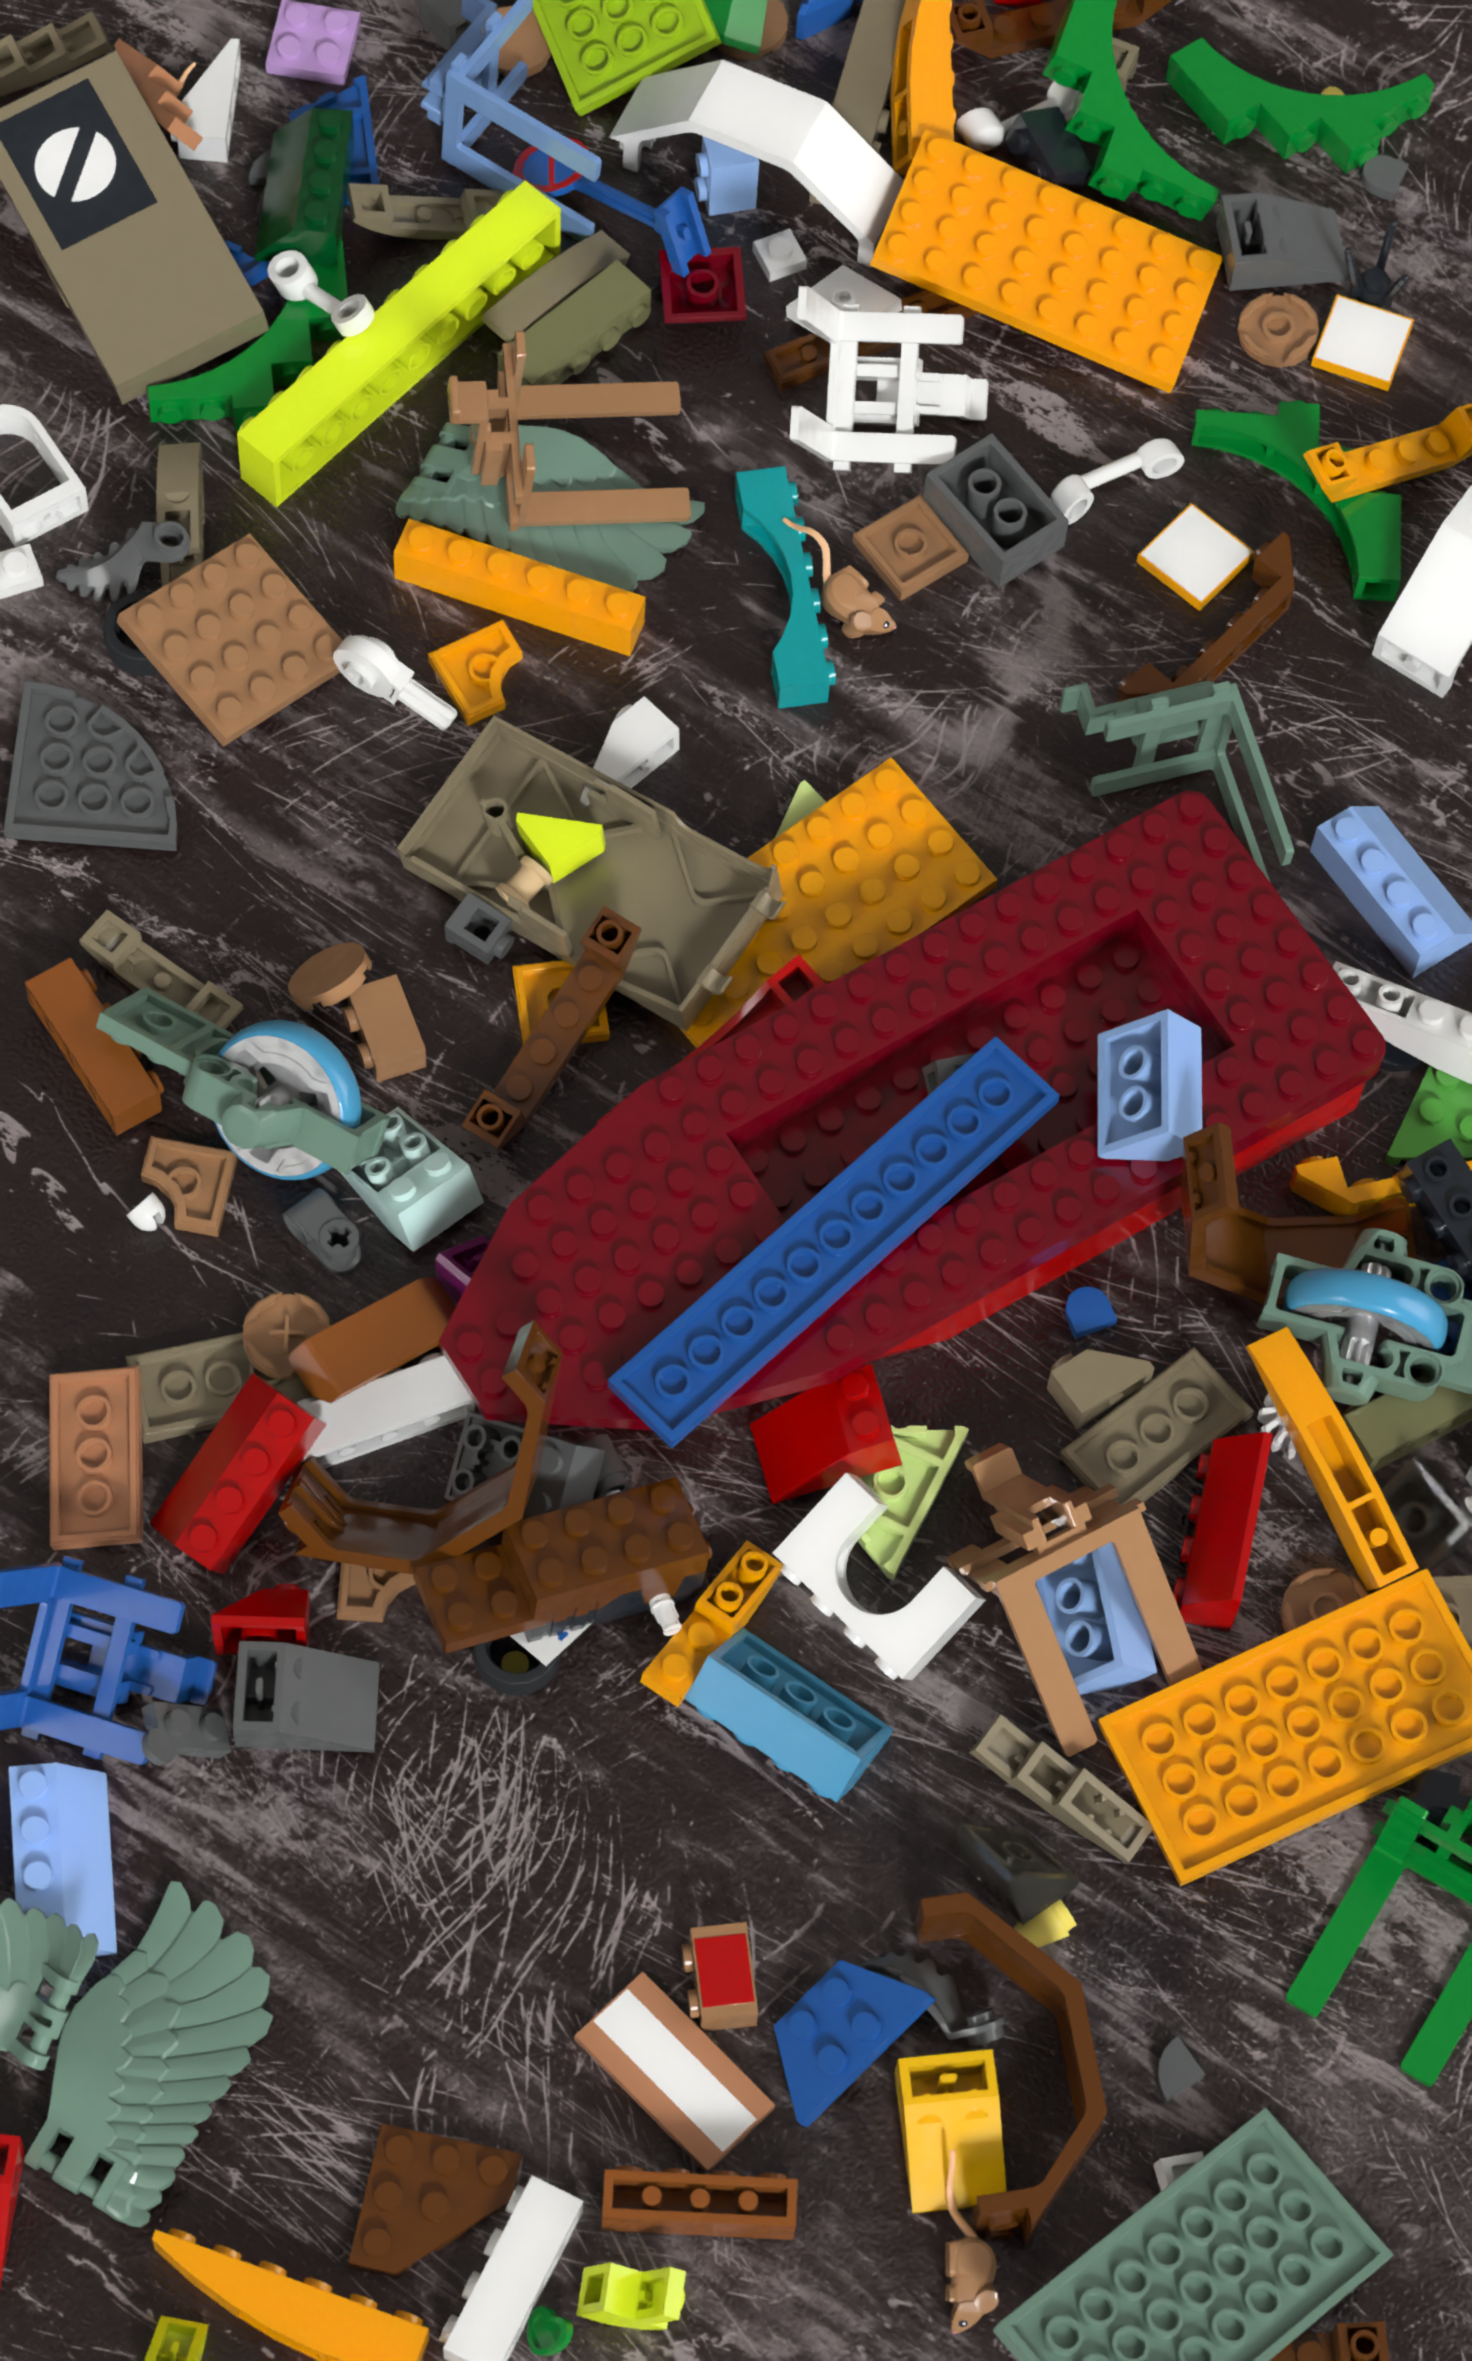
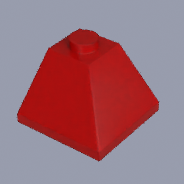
[211,1584,311,1655]

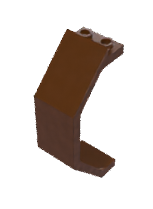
[1180,1122,1416,1305]
[278,1320,563,1575]
[914,1892,1107,2249]

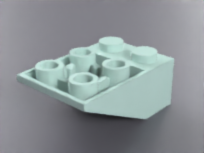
[339,1107,484,1252]

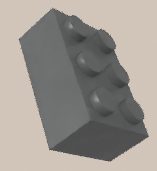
[923,433,1069,588]

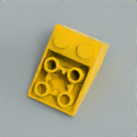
[894,2049,1007,2214]

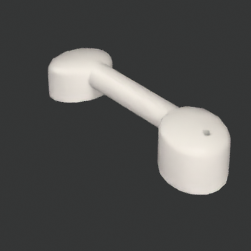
[955,81,1078,152]
[267,250,374,337]
[1050,438,1184,525]

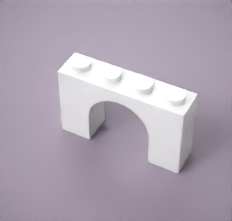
[773,1472,986,1680]

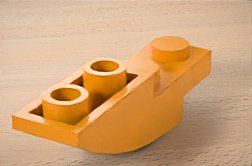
[640,1540,783,1707]

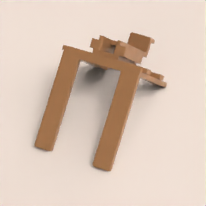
[447,331,691,531]
[946,1443,1203,1757]

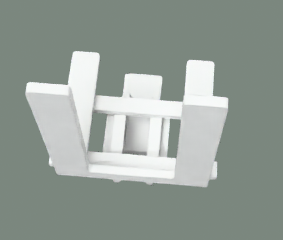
[790,286,989,473]

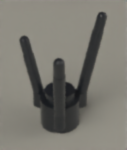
[1344,220,1409,308]

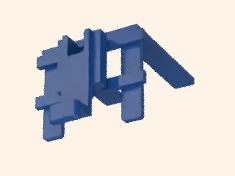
[0,1556,218,1765]

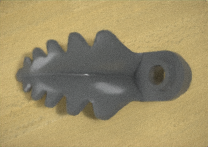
[56,521,190,601]
[857,1952,1006,2046]

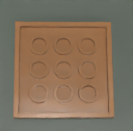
[117,533,343,747]

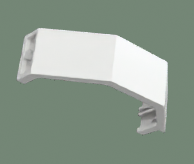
[609,60,904,268]
[1372,485,1472,698]

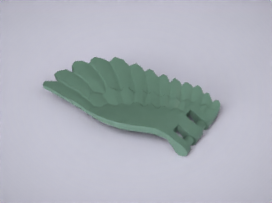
[395,422,705,592]
[24,1881,273,2227]

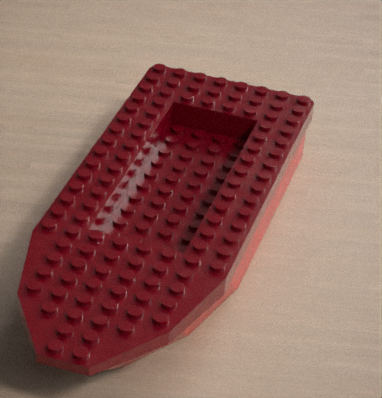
[439,791,1386,1430]

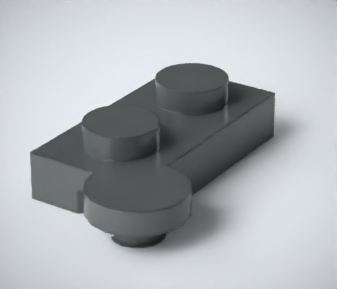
[141,1701,231,1766]

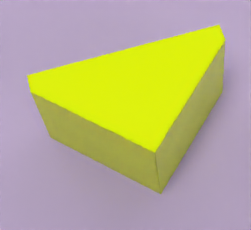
[516,812,606,884]
[144,2316,208,2361]

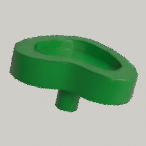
[527,2306,573,2356]

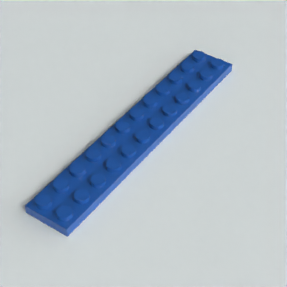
[607,1036,1060,1449]

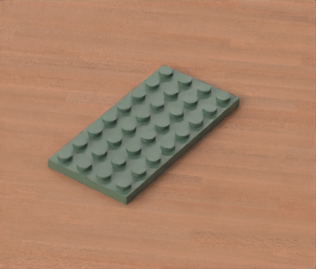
[992,2108,1394,2361]

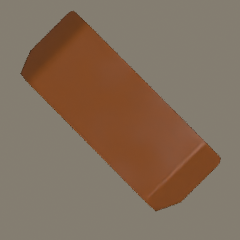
[288,1277,456,1404]

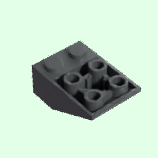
[1216,192,1349,291]
[444,1411,606,1520]
[233,1641,380,1753]

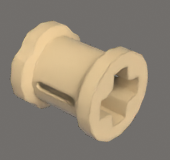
[496,855,553,909]

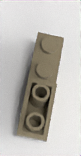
[156,442,205,587]

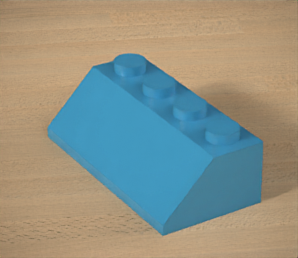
[685,1628,894,1803]

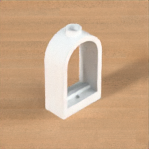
[0,404,89,547]

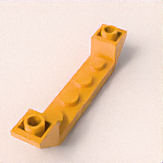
[1303,403,1472,503]
[1289,1156,1472,1216]

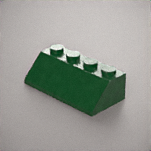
[255,108,355,266]

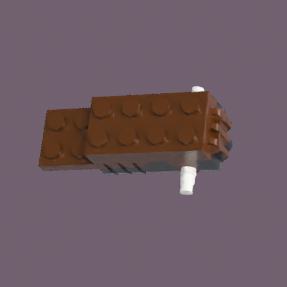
[413,1477,712,1654]

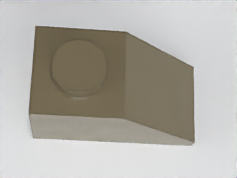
[1046,1349,1155,1430]

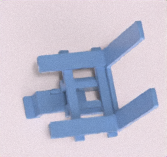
[421,0,602,242]

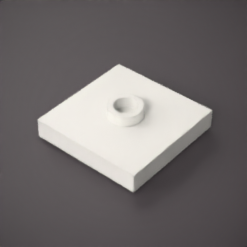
[786,265,902,340]

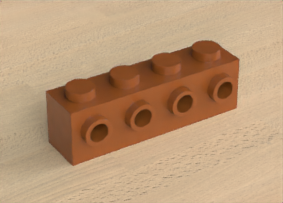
[25,957,164,1136]
[601,2165,798,2240]

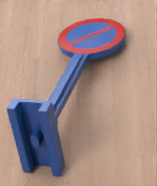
[512,137,712,277]

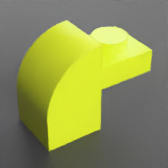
[577,2262,686,2330]

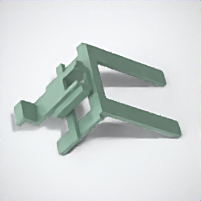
[1059,680,1294,883]

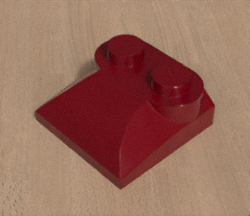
[659,247,746,324]

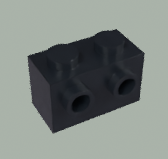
[1004,106,1094,194]

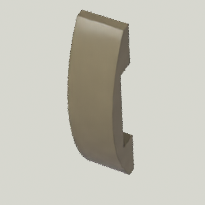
[347,183,503,240]
[79,909,243,1029]

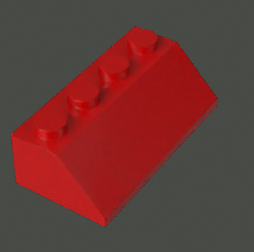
[149,1373,327,1575]
[1173,1432,1273,1632]

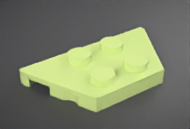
[858,1425,969,1580]

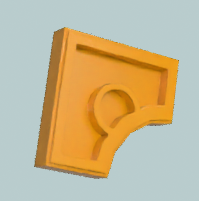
[428,619,522,726]

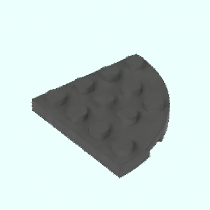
[4,680,178,851]

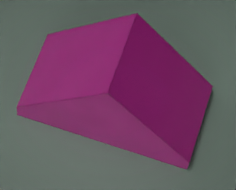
[435,1235,490,1303]

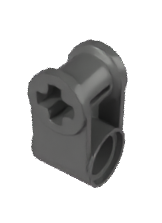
[282,1187,361,1274]

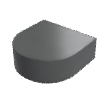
[1361,155,1409,202]

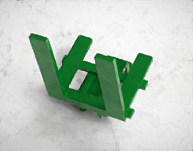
[1285,1796,1472,2087]

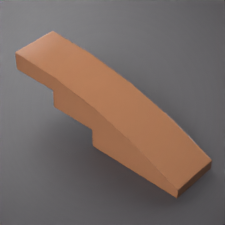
[114,39,203,151]

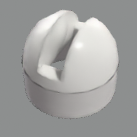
[126,1192,166,1231]

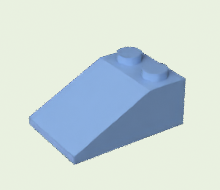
[694,62,759,216]

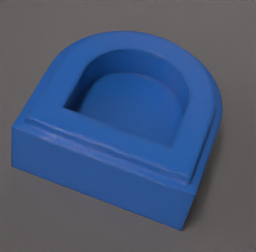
[1065,1287,1117,1339]

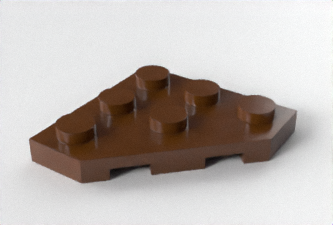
[348,2123,522,2277]

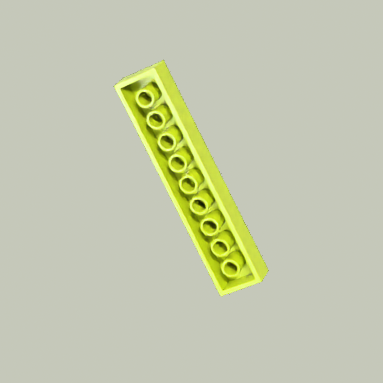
[237,181,561,508]

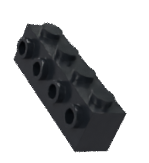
[1398,1138,1472,1300]

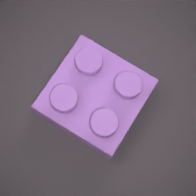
[265,0,360,86]

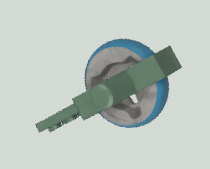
[96,987,390,1180]
[1256,1228,1472,1406]

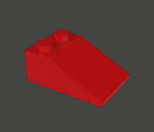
[750,1363,903,1504]

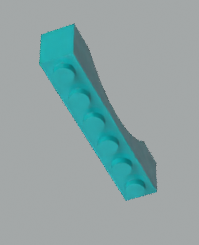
[734,466,836,709]

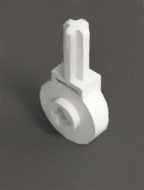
[333,635,458,730]

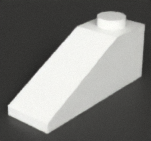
[171,38,241,162]
[579,696,680,807]

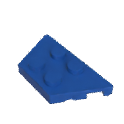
[289,75,379,205]
[774,1960,937,2127]

